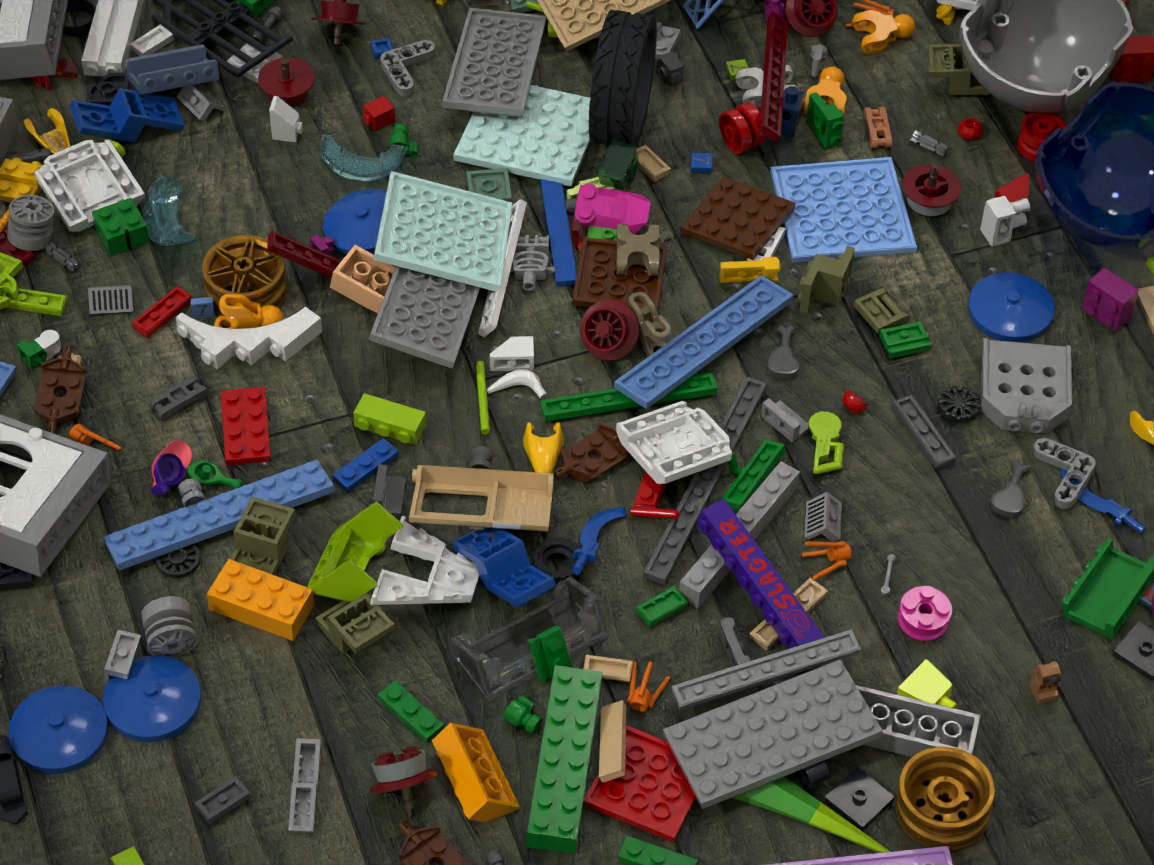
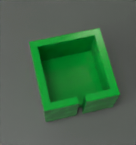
[92,198,150,256]

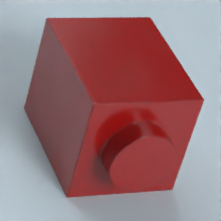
[362,96,395,132]

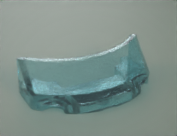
[320,134,407,181]
[143,173,197,245]

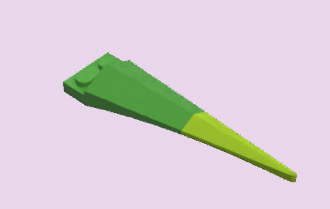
[731,776,891,853]

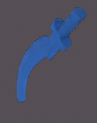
[1061,460,1147,534]
[572,507,626,575]

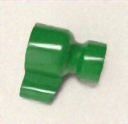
[389,124,419,157]
[503,695,543,735]

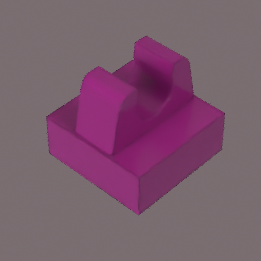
[310,235,335,255]

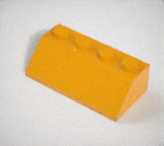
[432,723,520,822]

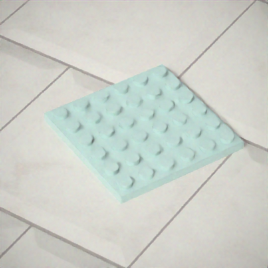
[453,85,591,187]
[373,171,512,291]

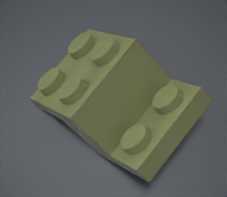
[928,44,989,95]
[797,246,855,314]
[230,496,295,575]
[315,593,395,654]

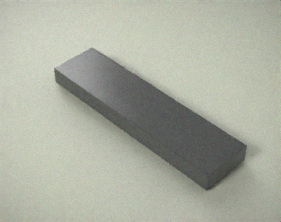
[892,394,957,470]

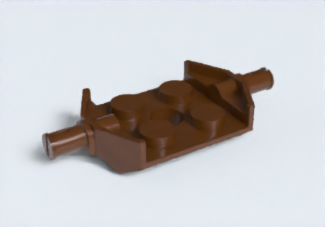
[32,344,87,434]
[552,423,628,482]
[398,820,473,865]

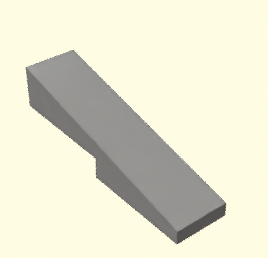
[288,738,322,833]

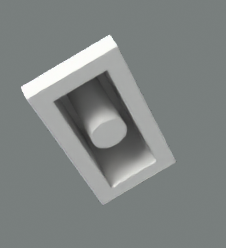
[269,96,303,142]
[490,336,534,371]

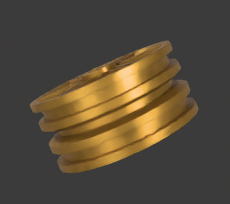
[202,235,287,316]
[896,747,995,851]

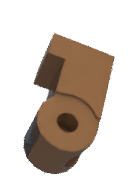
[1029,661,1061,705]

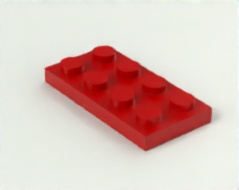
[221,387,271,466]

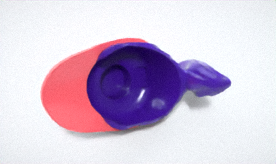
[150,440,192,496]

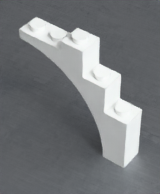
[176,307,322,369]

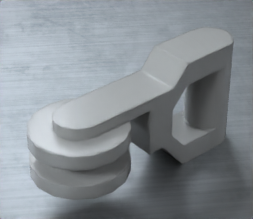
[810,45,827,77]

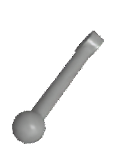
[881,554,896,596]

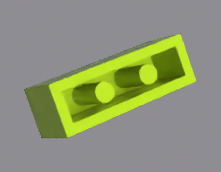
[353,393,426,445]

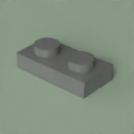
[195,776,251,824]

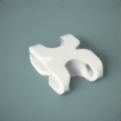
[735,65,796,109]

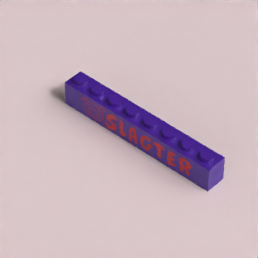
[696,499,825,649]

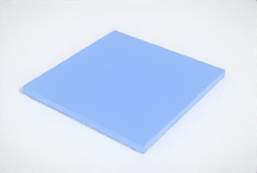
[770,157,917,263]

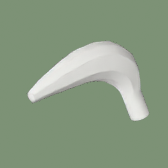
[487,369,547,399]

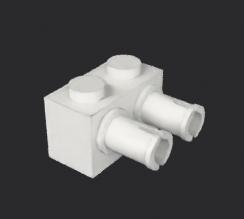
[980,196,1030,247]

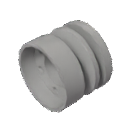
[7,195,54,251]
[141,596,197,658]

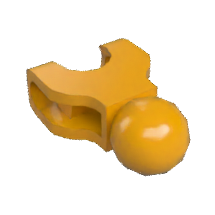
[852,10,916,54]
[803,66,847,115]
[214,294,283,329]

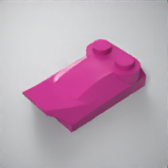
[574,184,651,234]

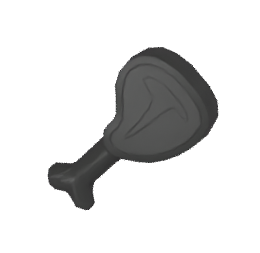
[767,326,799,379]
[990,460,1030,518]

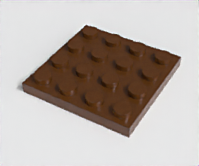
[680,177,795,260]
[572,237,667,314]

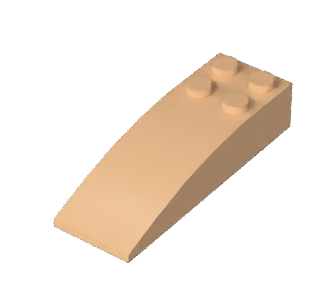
[330,245,395,313]

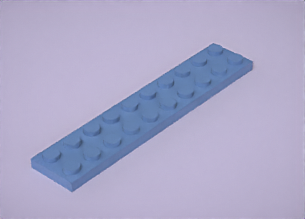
[614,275,794,409]
[103,460,335,571]

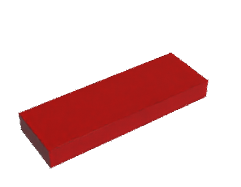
[131,286,193,338]

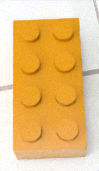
[207,559,315,641]

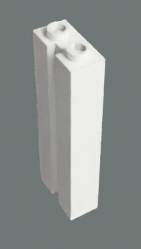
[81,0,144,77]

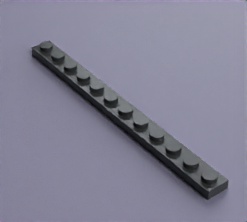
[643,376,767,585]

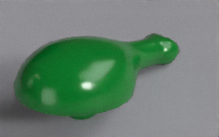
[187,461,243,489]

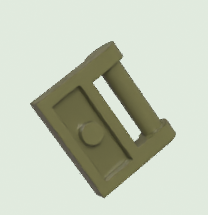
[854,288,910,334]

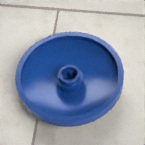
[323,189,386,255]
[968,272,1055,342]
[103,655,201,742]
[9,686,108,774]

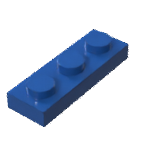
[332,438,399,493]

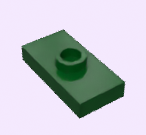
[636,586,688,628]

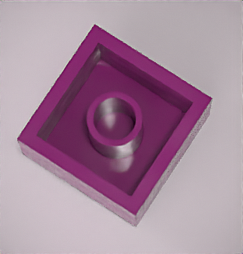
[1081,267,1139,332]

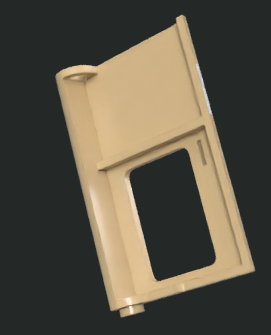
[409,465,554,532]

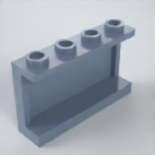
[125,44,219,95]

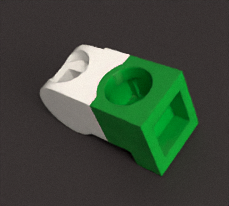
[17,330,61,369]

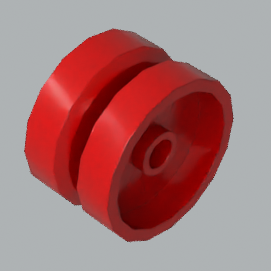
[719,102,767,154]
[1017,112,1066,163]

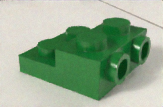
[806,92,844,150]

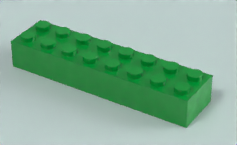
[526,665,602,853]

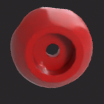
[958,118,983,141]
[842,390,868,414]

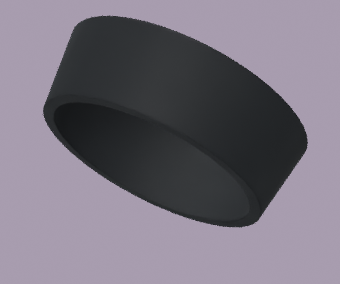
[63,0,96,36]

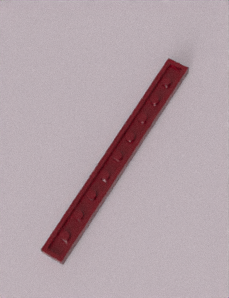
[759,12,788,141]

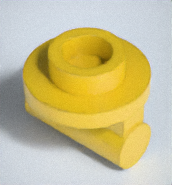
[936,4,957,25]

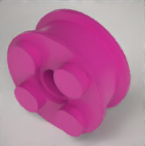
[898,586,952,641]

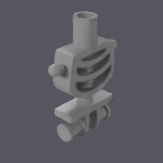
[510,235,556,291]

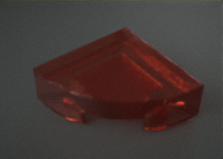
[57,58,78,78]
[571,220,583,250]

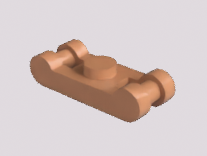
[864,107,892,149]

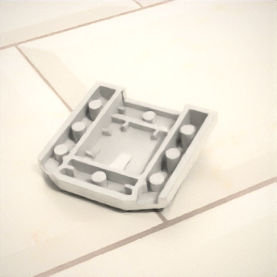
[34,140,145,232]
[616,401,732,484]

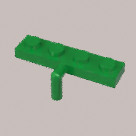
[721,439,786,511]

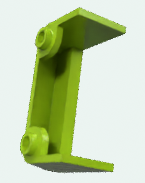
[307,501,403,602]

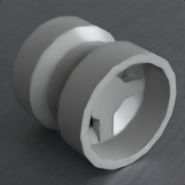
[178,479,205,507]

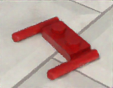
[631,471,695,519]

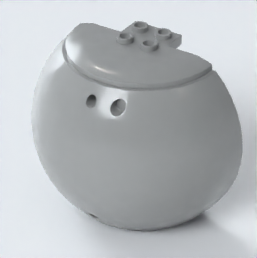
[959,0,1133,113]

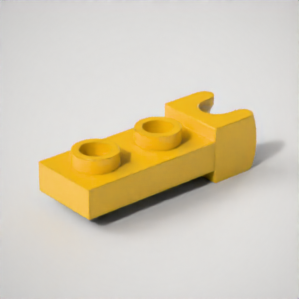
[719,257,780,283]

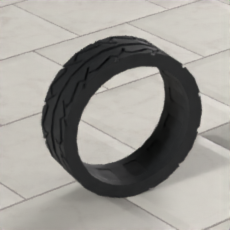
[589,9,657,149]

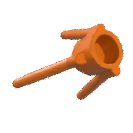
[845,0,894,28]
[69,424,121,450]
[802,541,851,580]
[627,661,671,712]

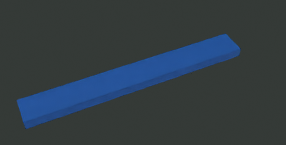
[540,179,577,287]

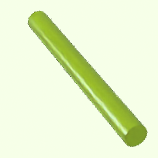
[476,361,490,435]

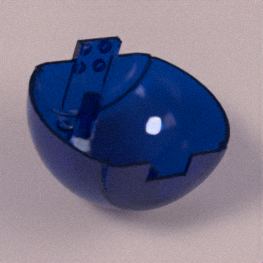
[1035,81,1154,250]

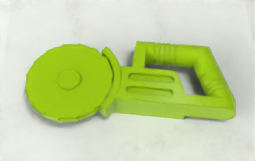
[808,411,844,474]

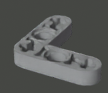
[380,40,435,96]
[1034,438,1096,509]

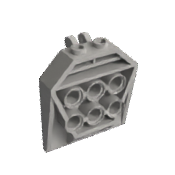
[980,338,1072,434]

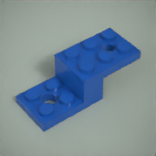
[69,88,184,143]
[451,527,556,607]

